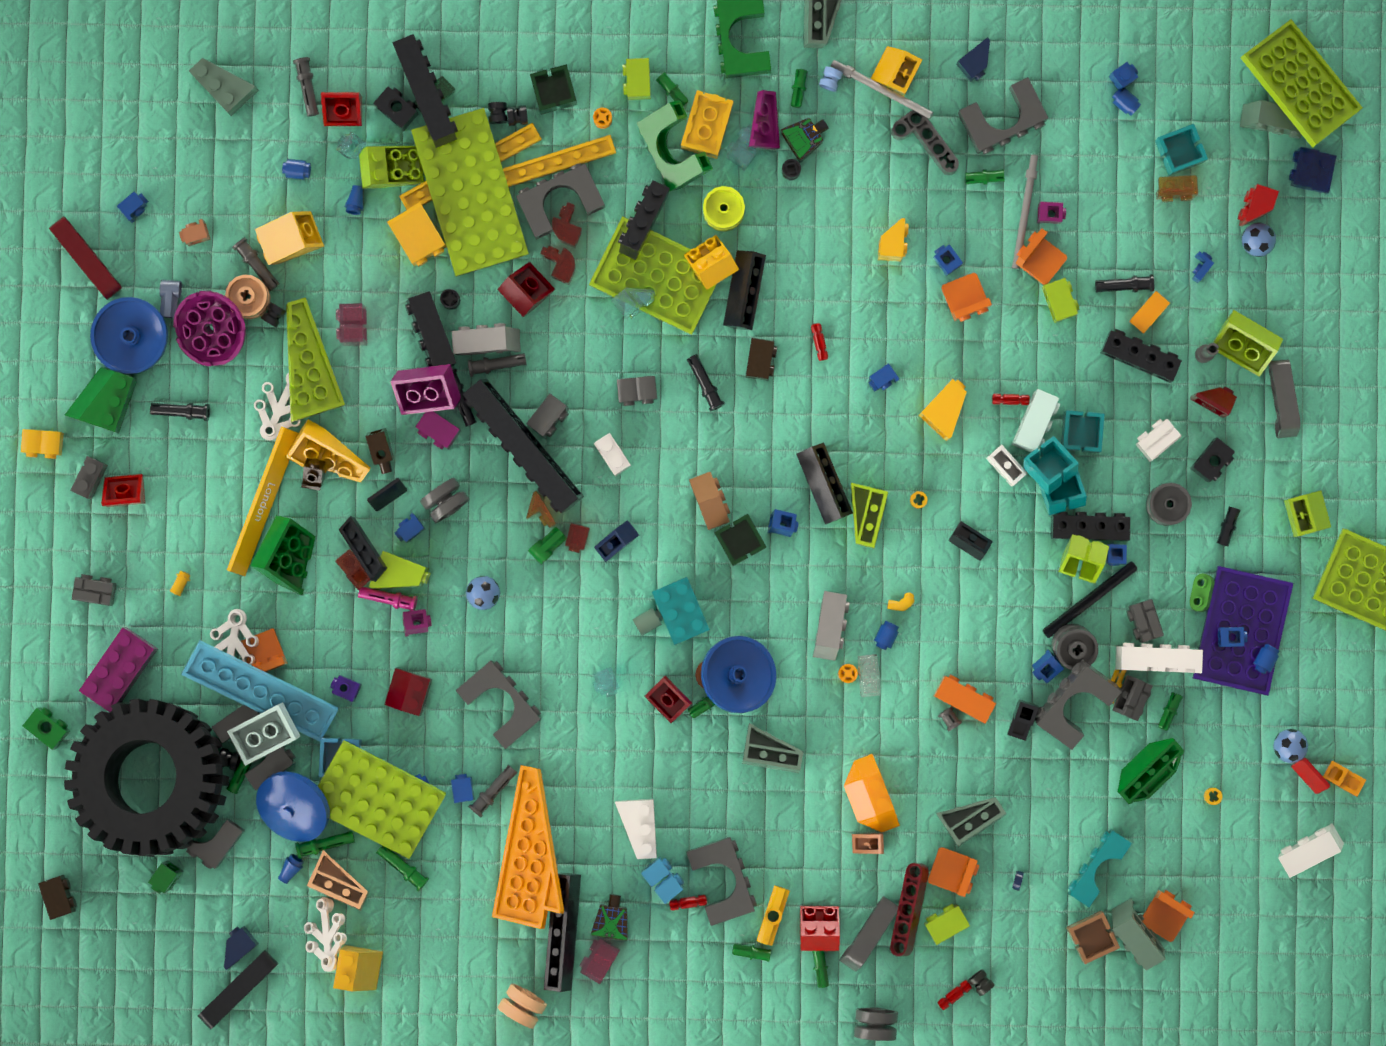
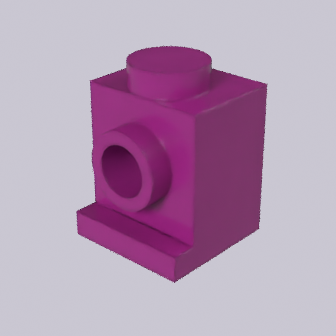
[1037,202,1066,224]
[402,609,432,637]

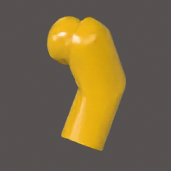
[887,592,915,611]

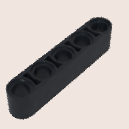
[198,950,278,1030]

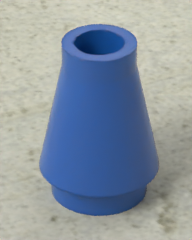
[345,185,363,215]
[278,854,304,884]

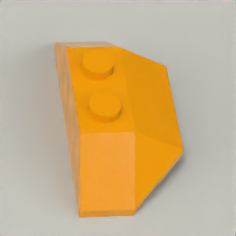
[844,754,900,832]

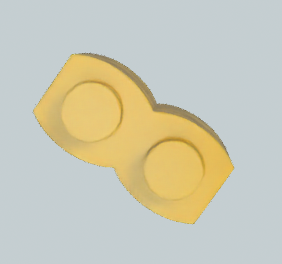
[21,429,64,459]

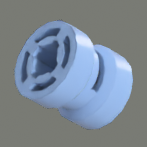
[819,66,843,92]

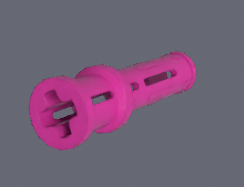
[358,586,418,611]

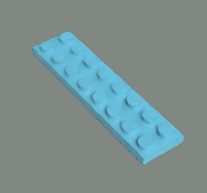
[181,640,338,742]

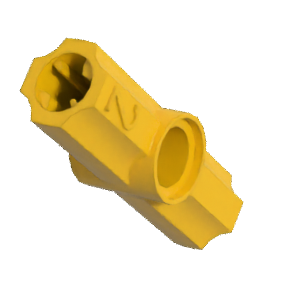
[756,885,790,946]

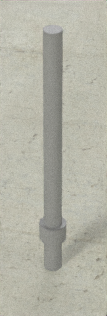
[831,60,933,119]
[1012,155,1038,269]

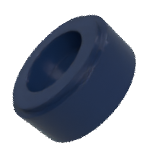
[1012,871,1024,891]

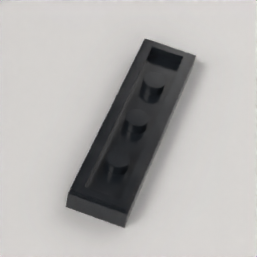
[339,516,387,582]

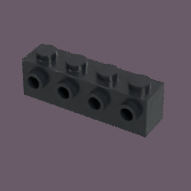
[618,180,670,260]
[723,250,766,330]
[405,291,456,367]
[1100,329,1182,383]
[796,442,853,525]
[1051,512,1130,541]

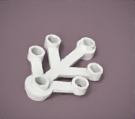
[254,373,301,441]
[210,609,259,665]
[304,897,347,972]

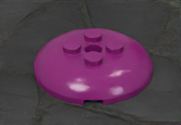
[173,291,246,366]

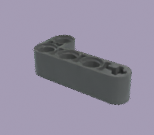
[891,110,959,175]
[1268,359,1301,439]
[839,896,898,972]

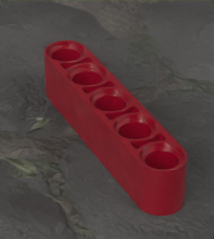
[49,216,122,300]
[890,863,929,956]

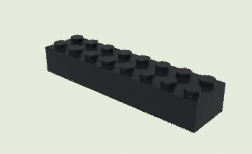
[463,379,584,513]

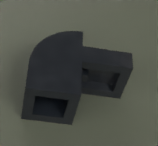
[1007,699,1039,741]

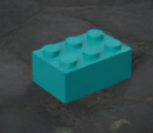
[652,577,710,645]

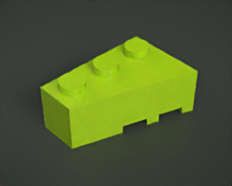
[851,483,888,549]

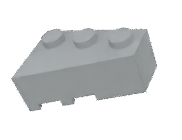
[452,323,521,355]
[813,591,850,661]

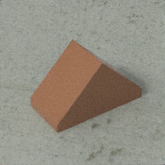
[852,833,884,854]

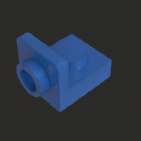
[1192,251,1214,283]

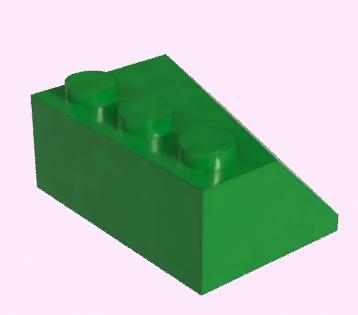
[65,367,138,433]
[250,515,316,596]

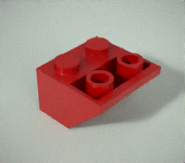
[1237,184,1279,226]
[800,906,840,951]

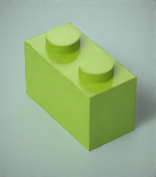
[622,58,651,100]
[1041,278,1080,323]
[924,903,970,945]

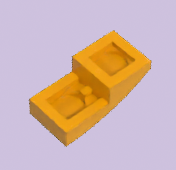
[1129,291,1170,334]
[1323,761,1367,797]

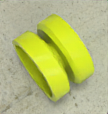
[703,186,745,232]

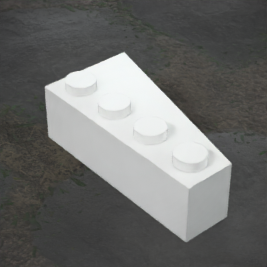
[1115,643,1203,673]

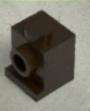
[301,458,326,491]

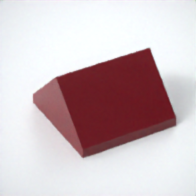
[644,675,692,723]

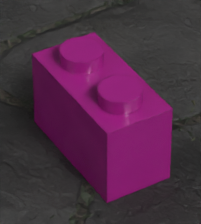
[415,411,461,450]

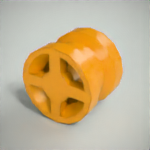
[593,108,612,129]
[838,664,858,683]

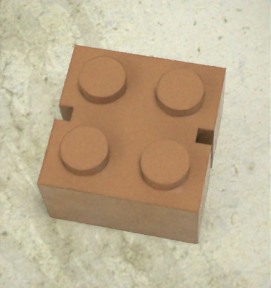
[1066,911,1120,964]

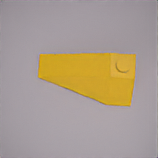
[286,419,371,482]

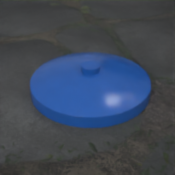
[90,297,168,374]
[701,636,776,713]
[256,771,330,842]

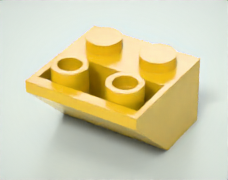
[871,46,923,96]
[878,218,909,262]
[684,235,739,290]

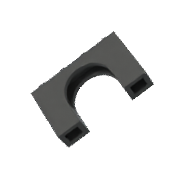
[958,77,1048,155]
[516,163,605,240]
[455,660,541,749]
[1035,660,1121,750]
[212,705,296,790]
[186,819,245,869]
[686,837,757,926]

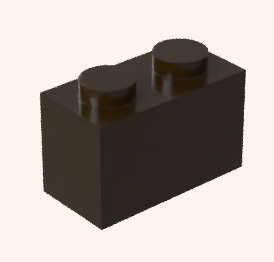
[746,338,777,381]
[38,875,77,920]

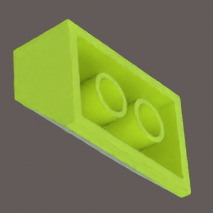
[1213,310,1283,377]

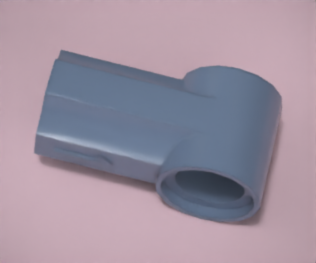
[160,280,182,318]

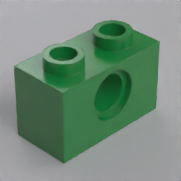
[22,707,70,750]
[148,861,184,894]

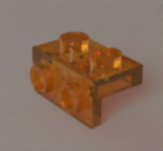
[1156,175,1198,202]

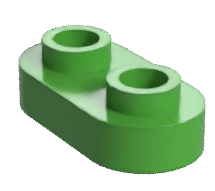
[1190,573,1214,612]

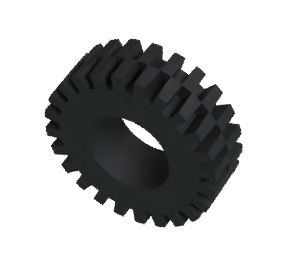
[64,699,229,857]

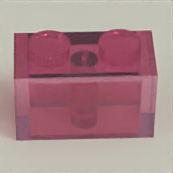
[579,937,620,984]

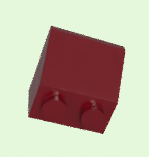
[497,262,555,317]
[384,668,432,716]

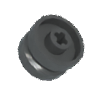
[420,477,470,524]
[1146,483,1192,526]
[1052,624,1098,670]
[854,1007,898,1041]

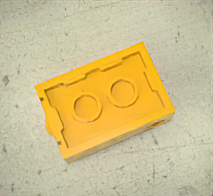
[681,90,734,159]

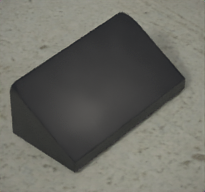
[367,478,407,511]
[949,521,993,561]

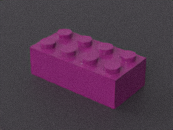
[79,627,158,712]

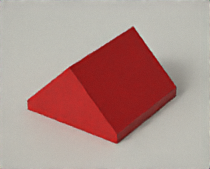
[321,92,362,126]
[101,474,145,507]

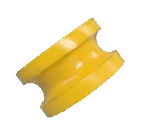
[910,491,928,509]
[1204,787,1222,805]

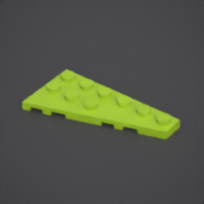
[286,297,345,422]

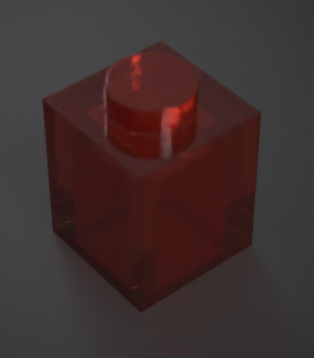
[565,523,590,553]

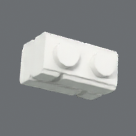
[1136,419,1182,462]
[594,433,631,476]
[986,445,1027,487]

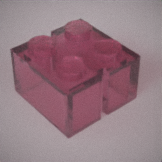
[336,303,367,346]

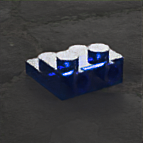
[1289,147,1337,194]

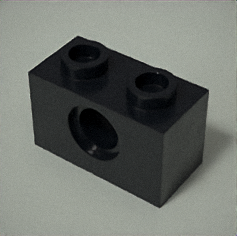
[373,86,418,131]
[1190,438,1235,482]

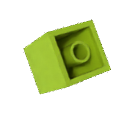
[369,551,431,589]

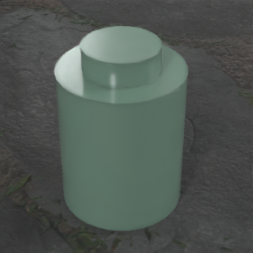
[632,608,663,636]

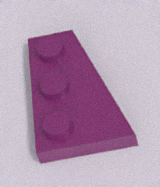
[749,90,780,150]

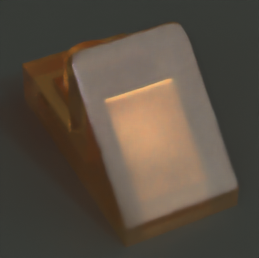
[526,491,557,528]

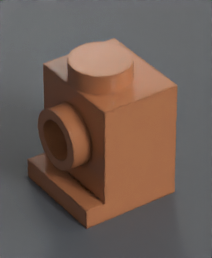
[179,219,211,246]

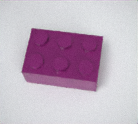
[390,364,461,415]

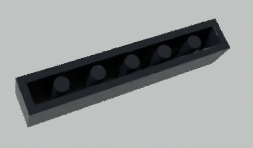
[392,34,458,148]
[544,873,581,992]

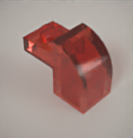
[552,202,582,248]
[540,246,576,285]
[335,549,371,590]

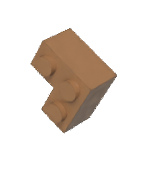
[689,472,730,530]

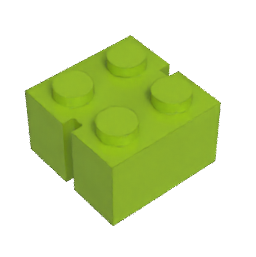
[1058,534,1109,583]

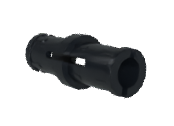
[1216,506,1241,547]

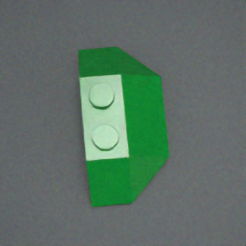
[1117,738,1184,804]

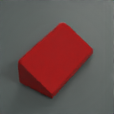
[1291,757,1330,794]

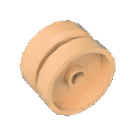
[225,275,271,319]
[497,983,547,1029]

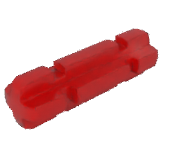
[811,323,828,361]
[992,394,1030,405]
[669,895,707,911]
[937,980,972,1010]

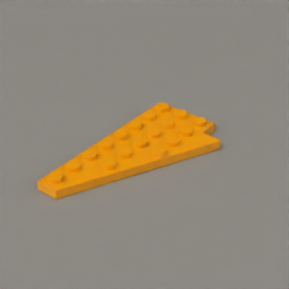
[492,765,564,929]

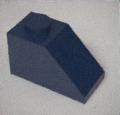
[956,37,990,82]
[594,520,639,562]
[224,926,259,970]

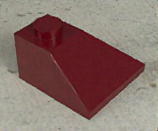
[1190,387,1237,418]

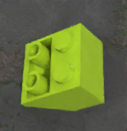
[1284,490,1331,537]

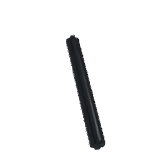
[1043,561,1137,638]

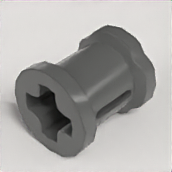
[938,706,962,732]

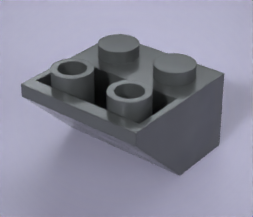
[526,394,569,439]

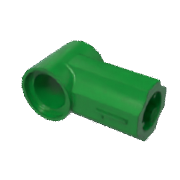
[528,527,567,565]

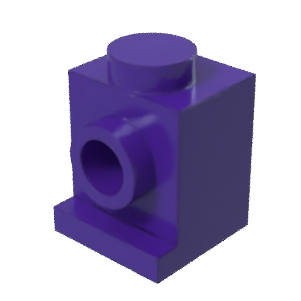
[330,675,362,702]

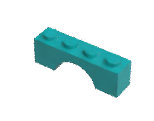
[1068,829,1132,908]

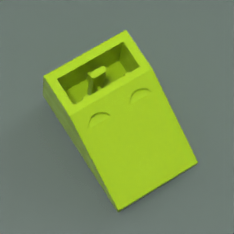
[359,146,424,189]

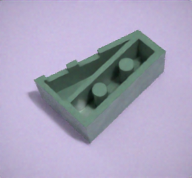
[804,0,841,48]
[189,58,259,116]
[1240,100,1303,139]
[742,723,803,773]
[936,797,1006,847]
[1112,898,1165,970]

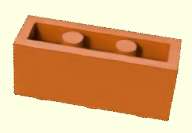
[933,674,996,724]

